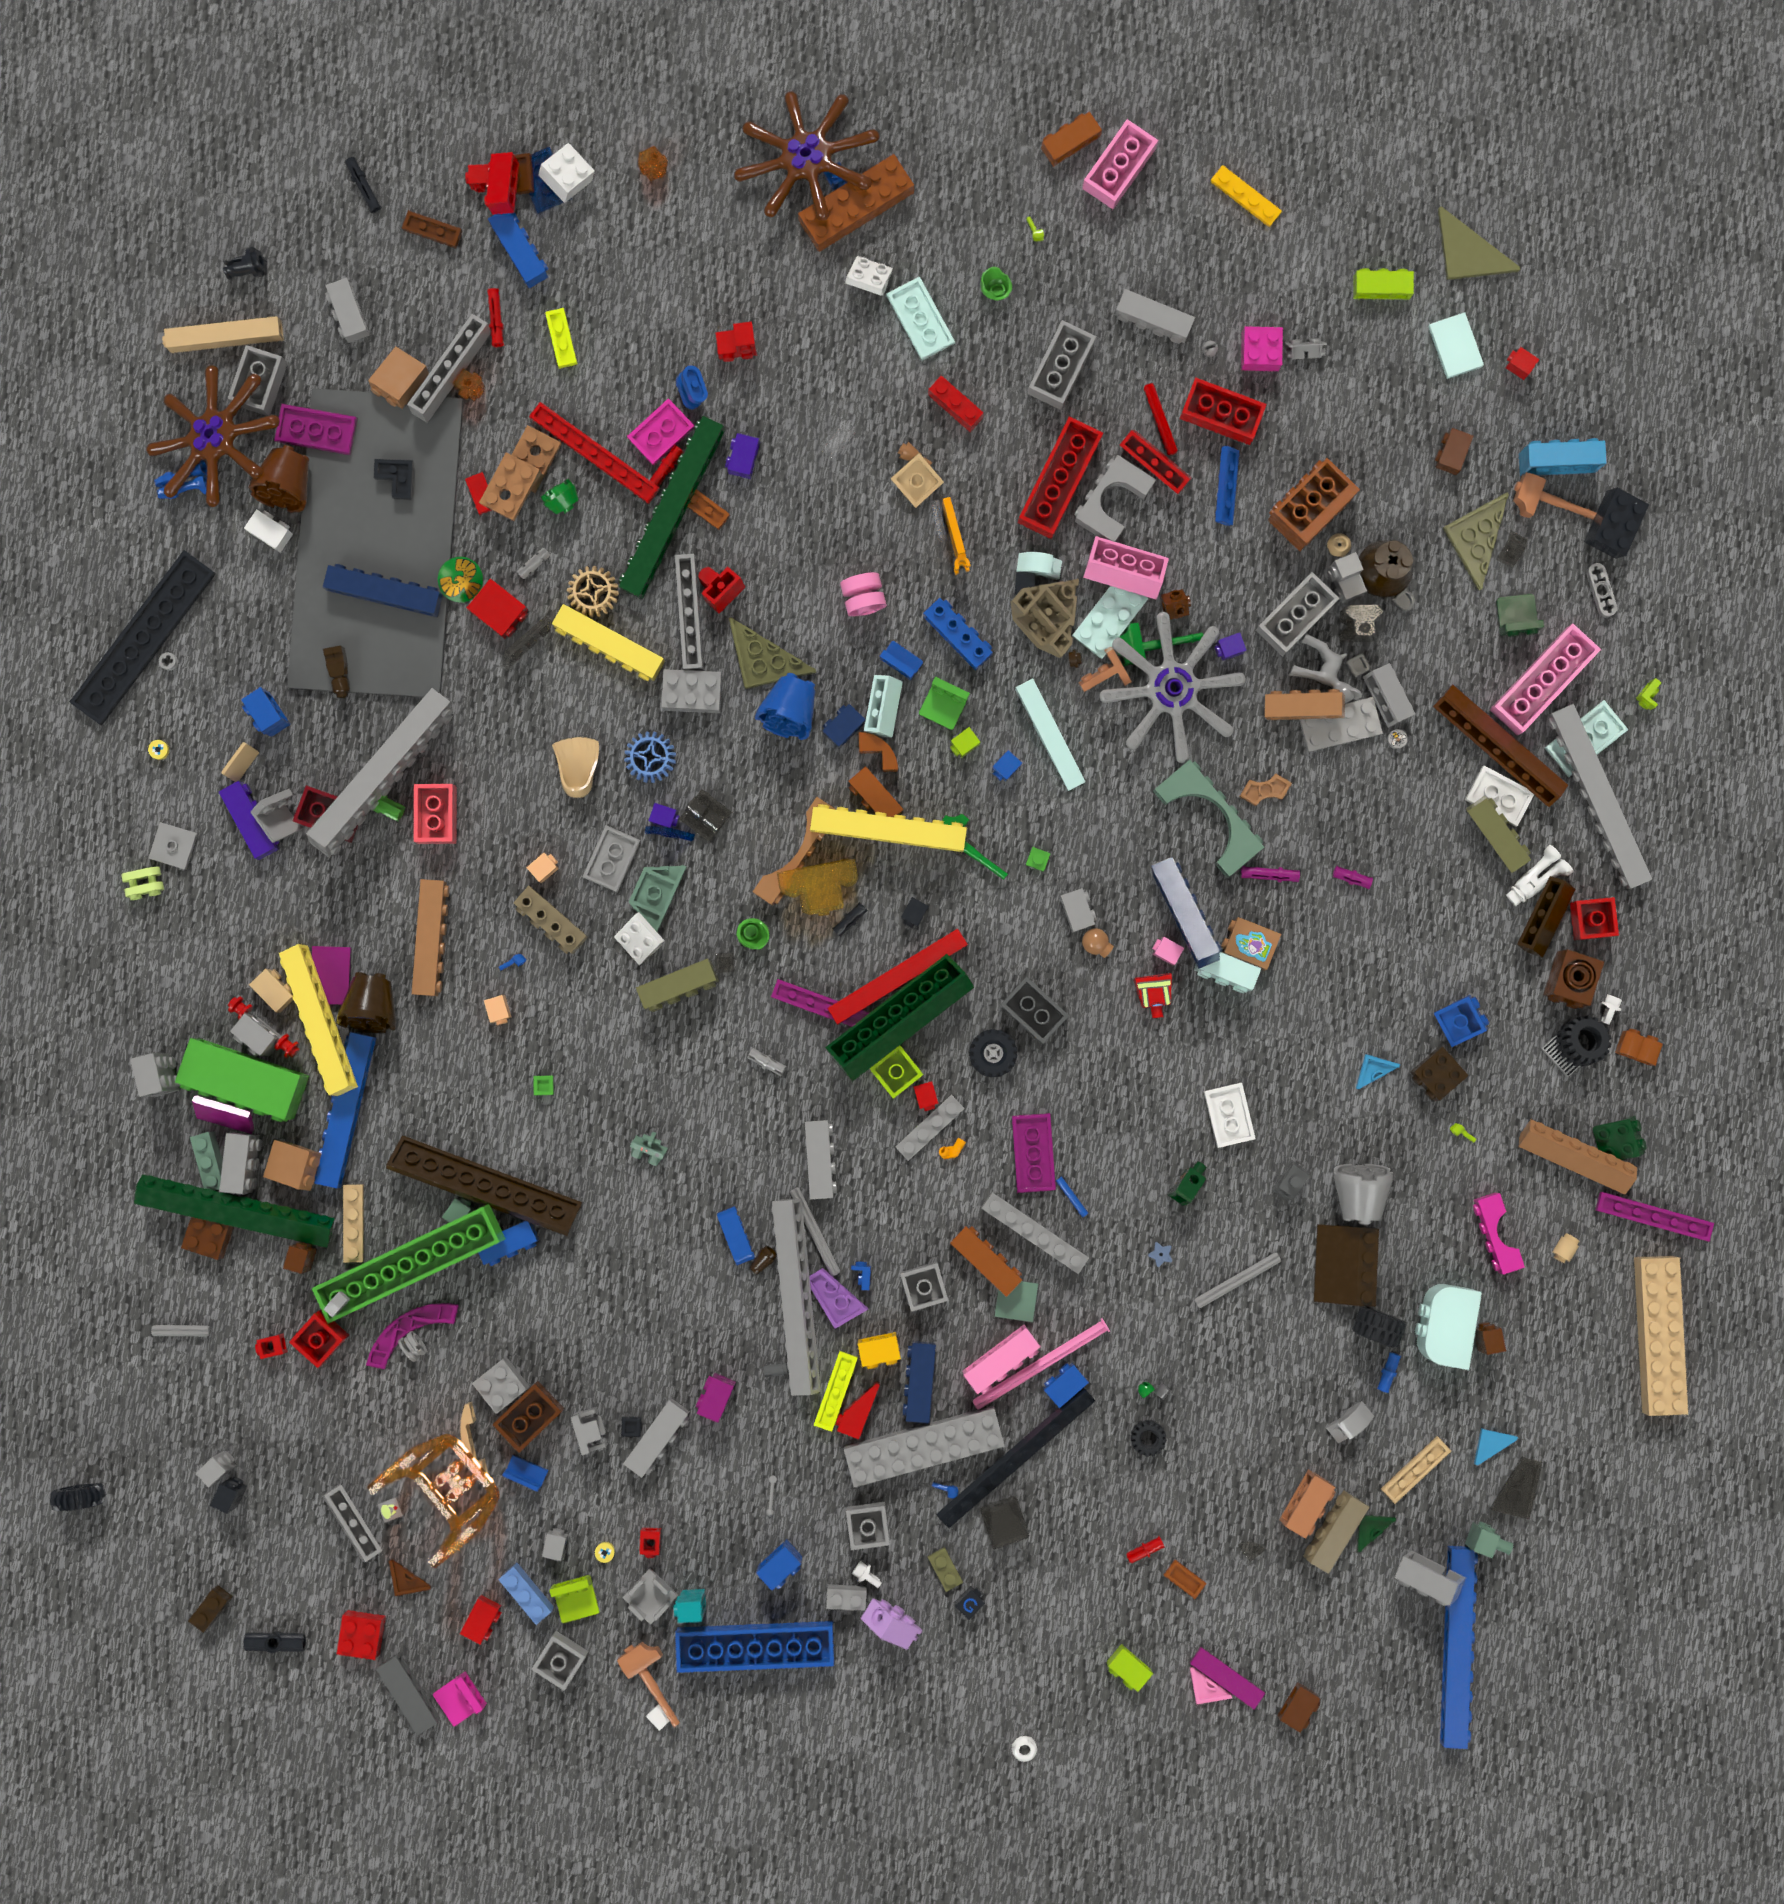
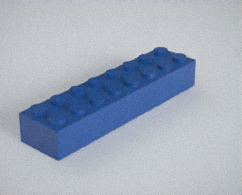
[675,1621,834,1673]

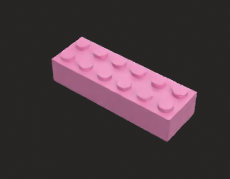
[1490,624,1601,736]

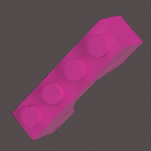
[1473,1192,1525,1274]

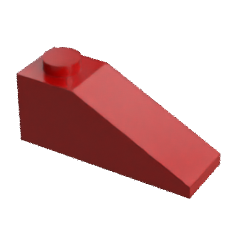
[835,1381,880,1440]

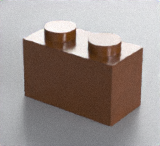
[1434,428,1473,475]
[283,1242,317,1274]
[1475,1322,1506,1355]
[1277,1682,1320,1733]

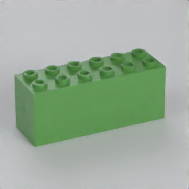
[175,1038,309,1122]

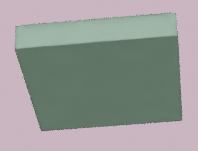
[994,1281,1038,1322]

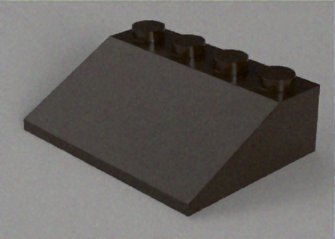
[1314,1224,1379,1307]

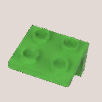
[919,677,970,730]

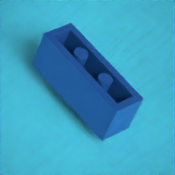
[478,1221,539,1266]

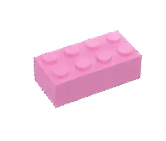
[1082,119,1158,209]
[1083,536,1169,600]
[963,1325,1040,1394]

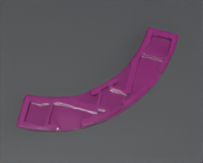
[366,1303,459,1369]

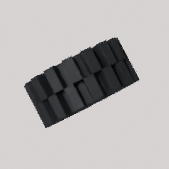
[1130,1420,1167,1457]

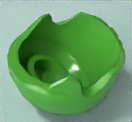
[980,267,1012,301]
[737,918,770,949]

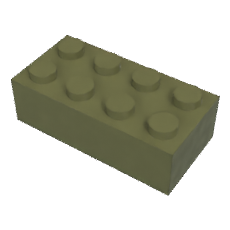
[636,958,719,1012]

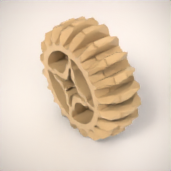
[567,566,619,618]

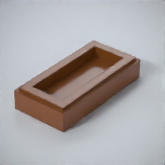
[1163,1559,1207,1599]

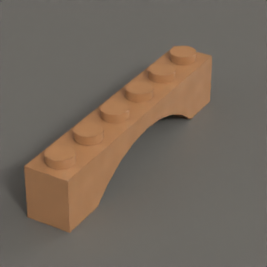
[753,797,836,906]

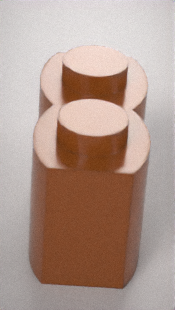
[1615,1028,1663,1066]

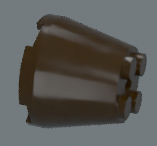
[1358,540,1414,597]
[337,972,397,1034]

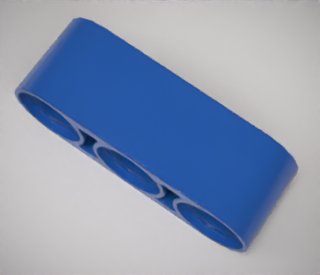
[717,1206,755,1265]

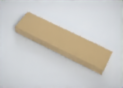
[1381,1436,1451,1504]

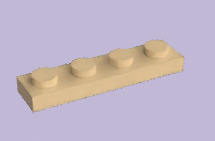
[343,1184,364,1263]

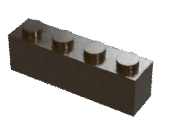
[1517,876,1576,958]

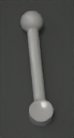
[766,1475,777,1517]

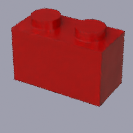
[460,1595,502,1645]

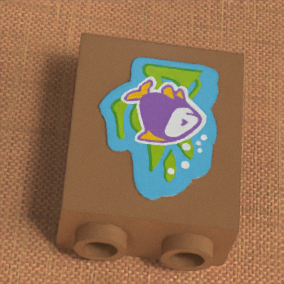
[1221,917,1281,971]

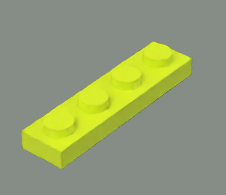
[814,1351,858,1432]

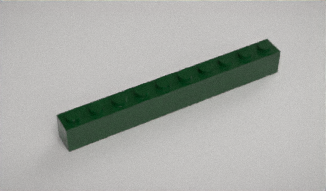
[619,416,726,600]
[134,1174,335,1248]

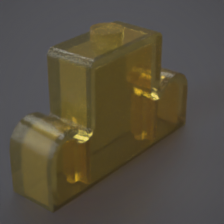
[777,858,858,916]

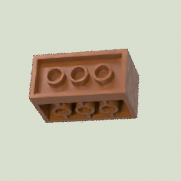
[1268,458,1360,552]

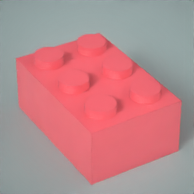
[414,784,457,844]

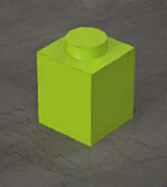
[950,727,981,758]

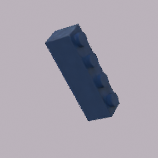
[902,1341,936,1423]

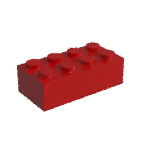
[1179,377,1267,445]

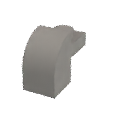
[1326,1401,1374,1443]

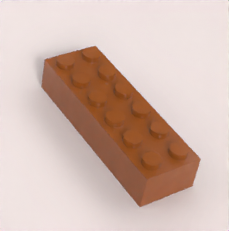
[798,154,914,252]

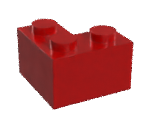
[715,321,757,362]

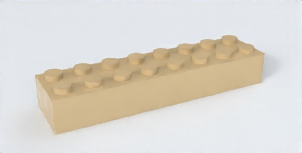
[1634,1256,1688,1416]

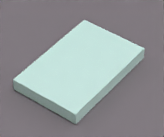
[1428,312,1484,379]

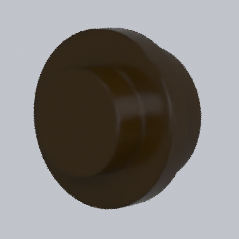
[1069,649,1083,668]

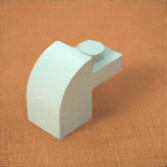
[1016,552,1062,580]

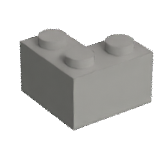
[1327,552,1367,603]

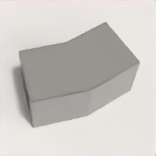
[324,1291,350,1318]

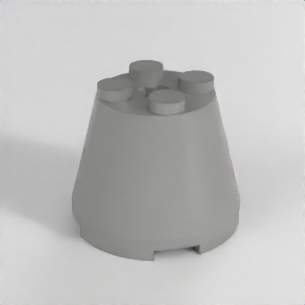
[1334,1164,1393,1224]

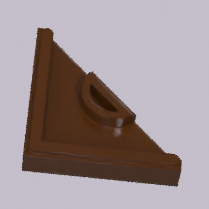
[389,1559,432,1597]

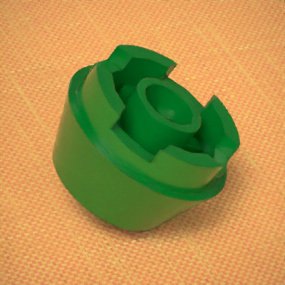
[540,478,579,514]

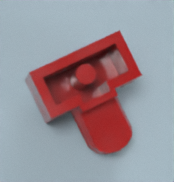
[698,566,745,614]

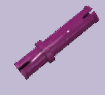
[1241,866,1300,883]

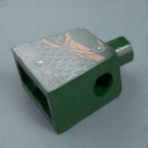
[1167,1161,1207,1206]

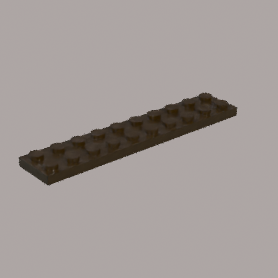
[386,1135,582,1236]

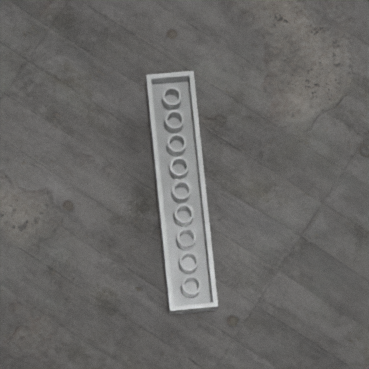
[306,688,453,857]

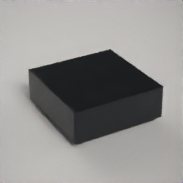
[621,1416,642,1437]

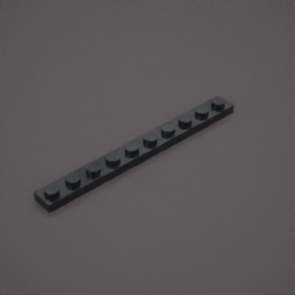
[936,1387,1095,1528]

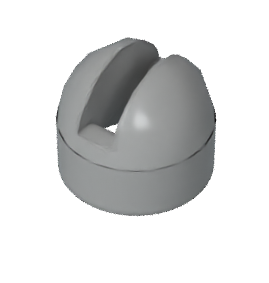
[1202,341,1218,357]

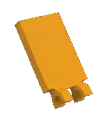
[942,497,971,575]

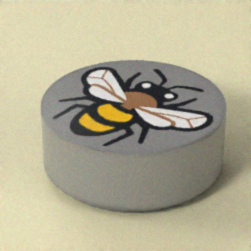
[1387,729,1407,749]

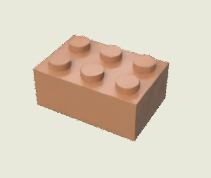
[1279,1469,1335,1539]

